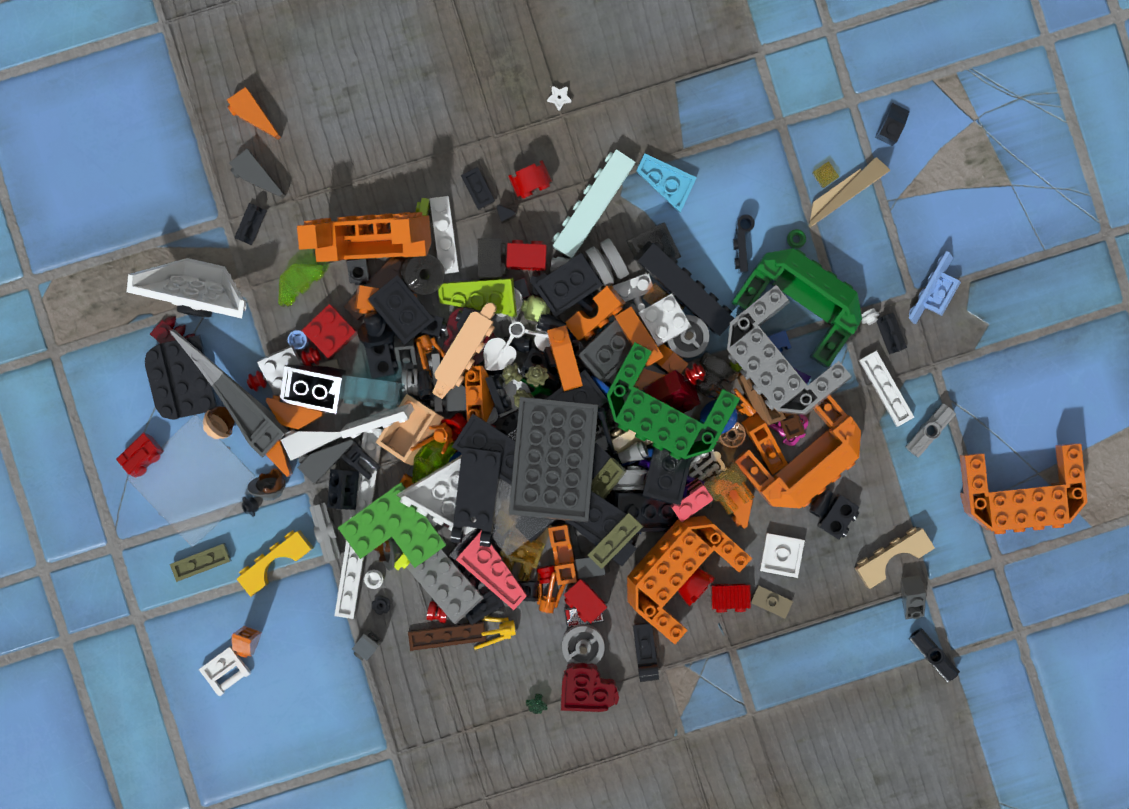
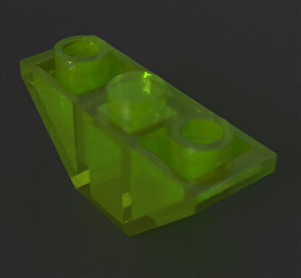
[278,263,326,307]
[412,440,456,484]

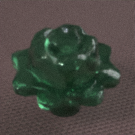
[525,693,548,714]

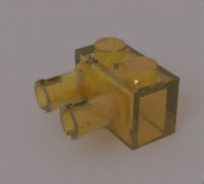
[703,462,755,515]
[500,531,546,581]

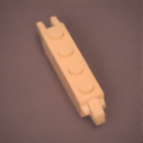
[432,303,497,399]

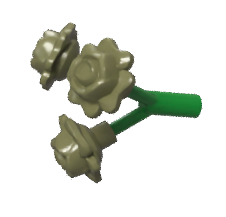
[502,363,553,408]

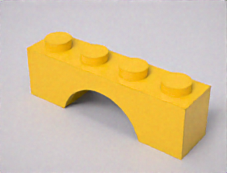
[237,530,314,597]

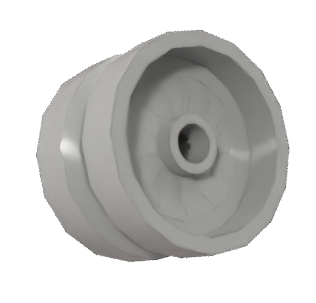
[585,238,629,287]

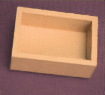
[376,394,444,466]

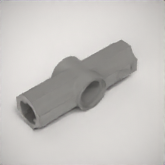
[905,403,956,458]
[310,502,342,562]

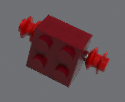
[643,363,705,413]

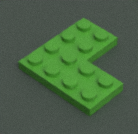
[338,482,447,568]

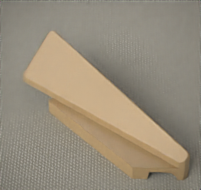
[808,157,891,227]

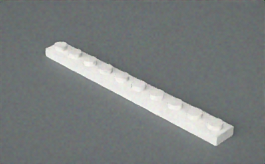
[334,428,384,619]

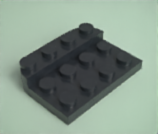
[145,335,218,420]

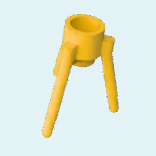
[474,617,516,650]

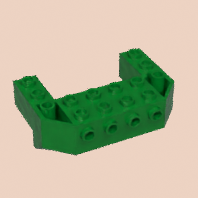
[731,248,862,368]
[607,342,740,460]

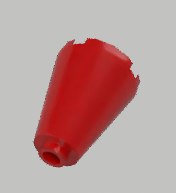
[678,568,715,606]

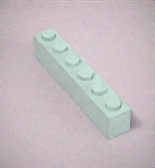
[552,149,635,259]

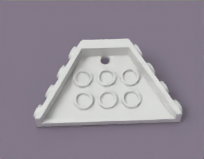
[127,258,246,318]
[396,456,502,535]

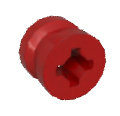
[537,565,557,584]

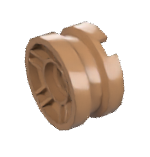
[719,422,746,448]

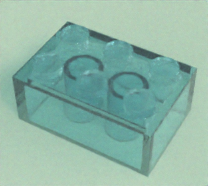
[339,375,403,409]

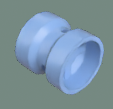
[288,330,310,350]

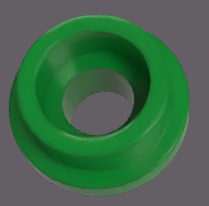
[787,229,806,249]

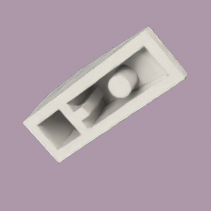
[281,430,342,461]

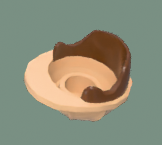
[203,406,235,439]

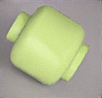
[521,295,550,322]

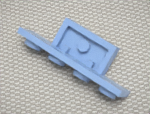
[909,251,961,324]

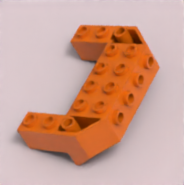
[297,212,431,262]
[732,396,861,508]
[960,443,1088,534]
[627,516,752,644]

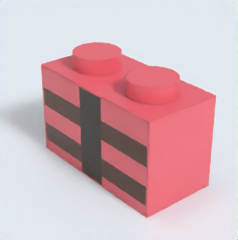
[669,477,713,522]

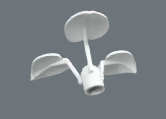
[484,288,550,371]

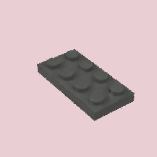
[576,303,652,383]

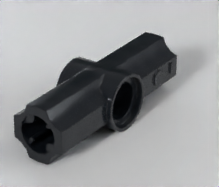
[908,628,960,682]

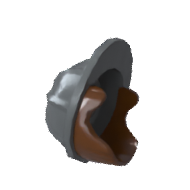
[247,468,286,500]
[374,537,403,571]

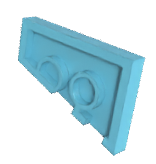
[636,154,697,213]

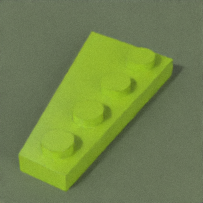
[437,278,517,317]

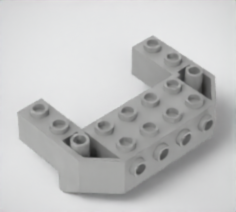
[727,285,852,415]

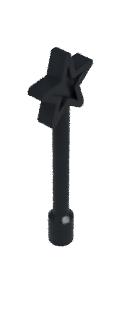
[597,408,622,464]

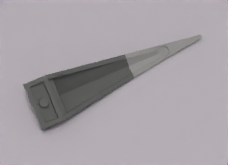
[170,329,287,458]

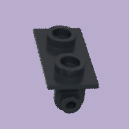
[234,203,267,245]
[876,312,907,355]

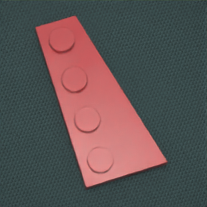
[456,530,527,610]

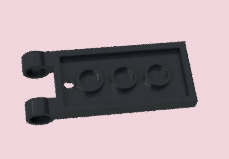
[451,447,502,547]

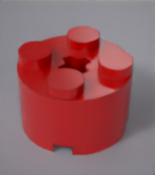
[508,160,552,199]

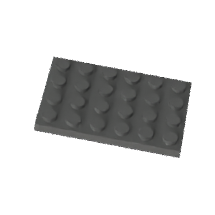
[509,397,598,522]

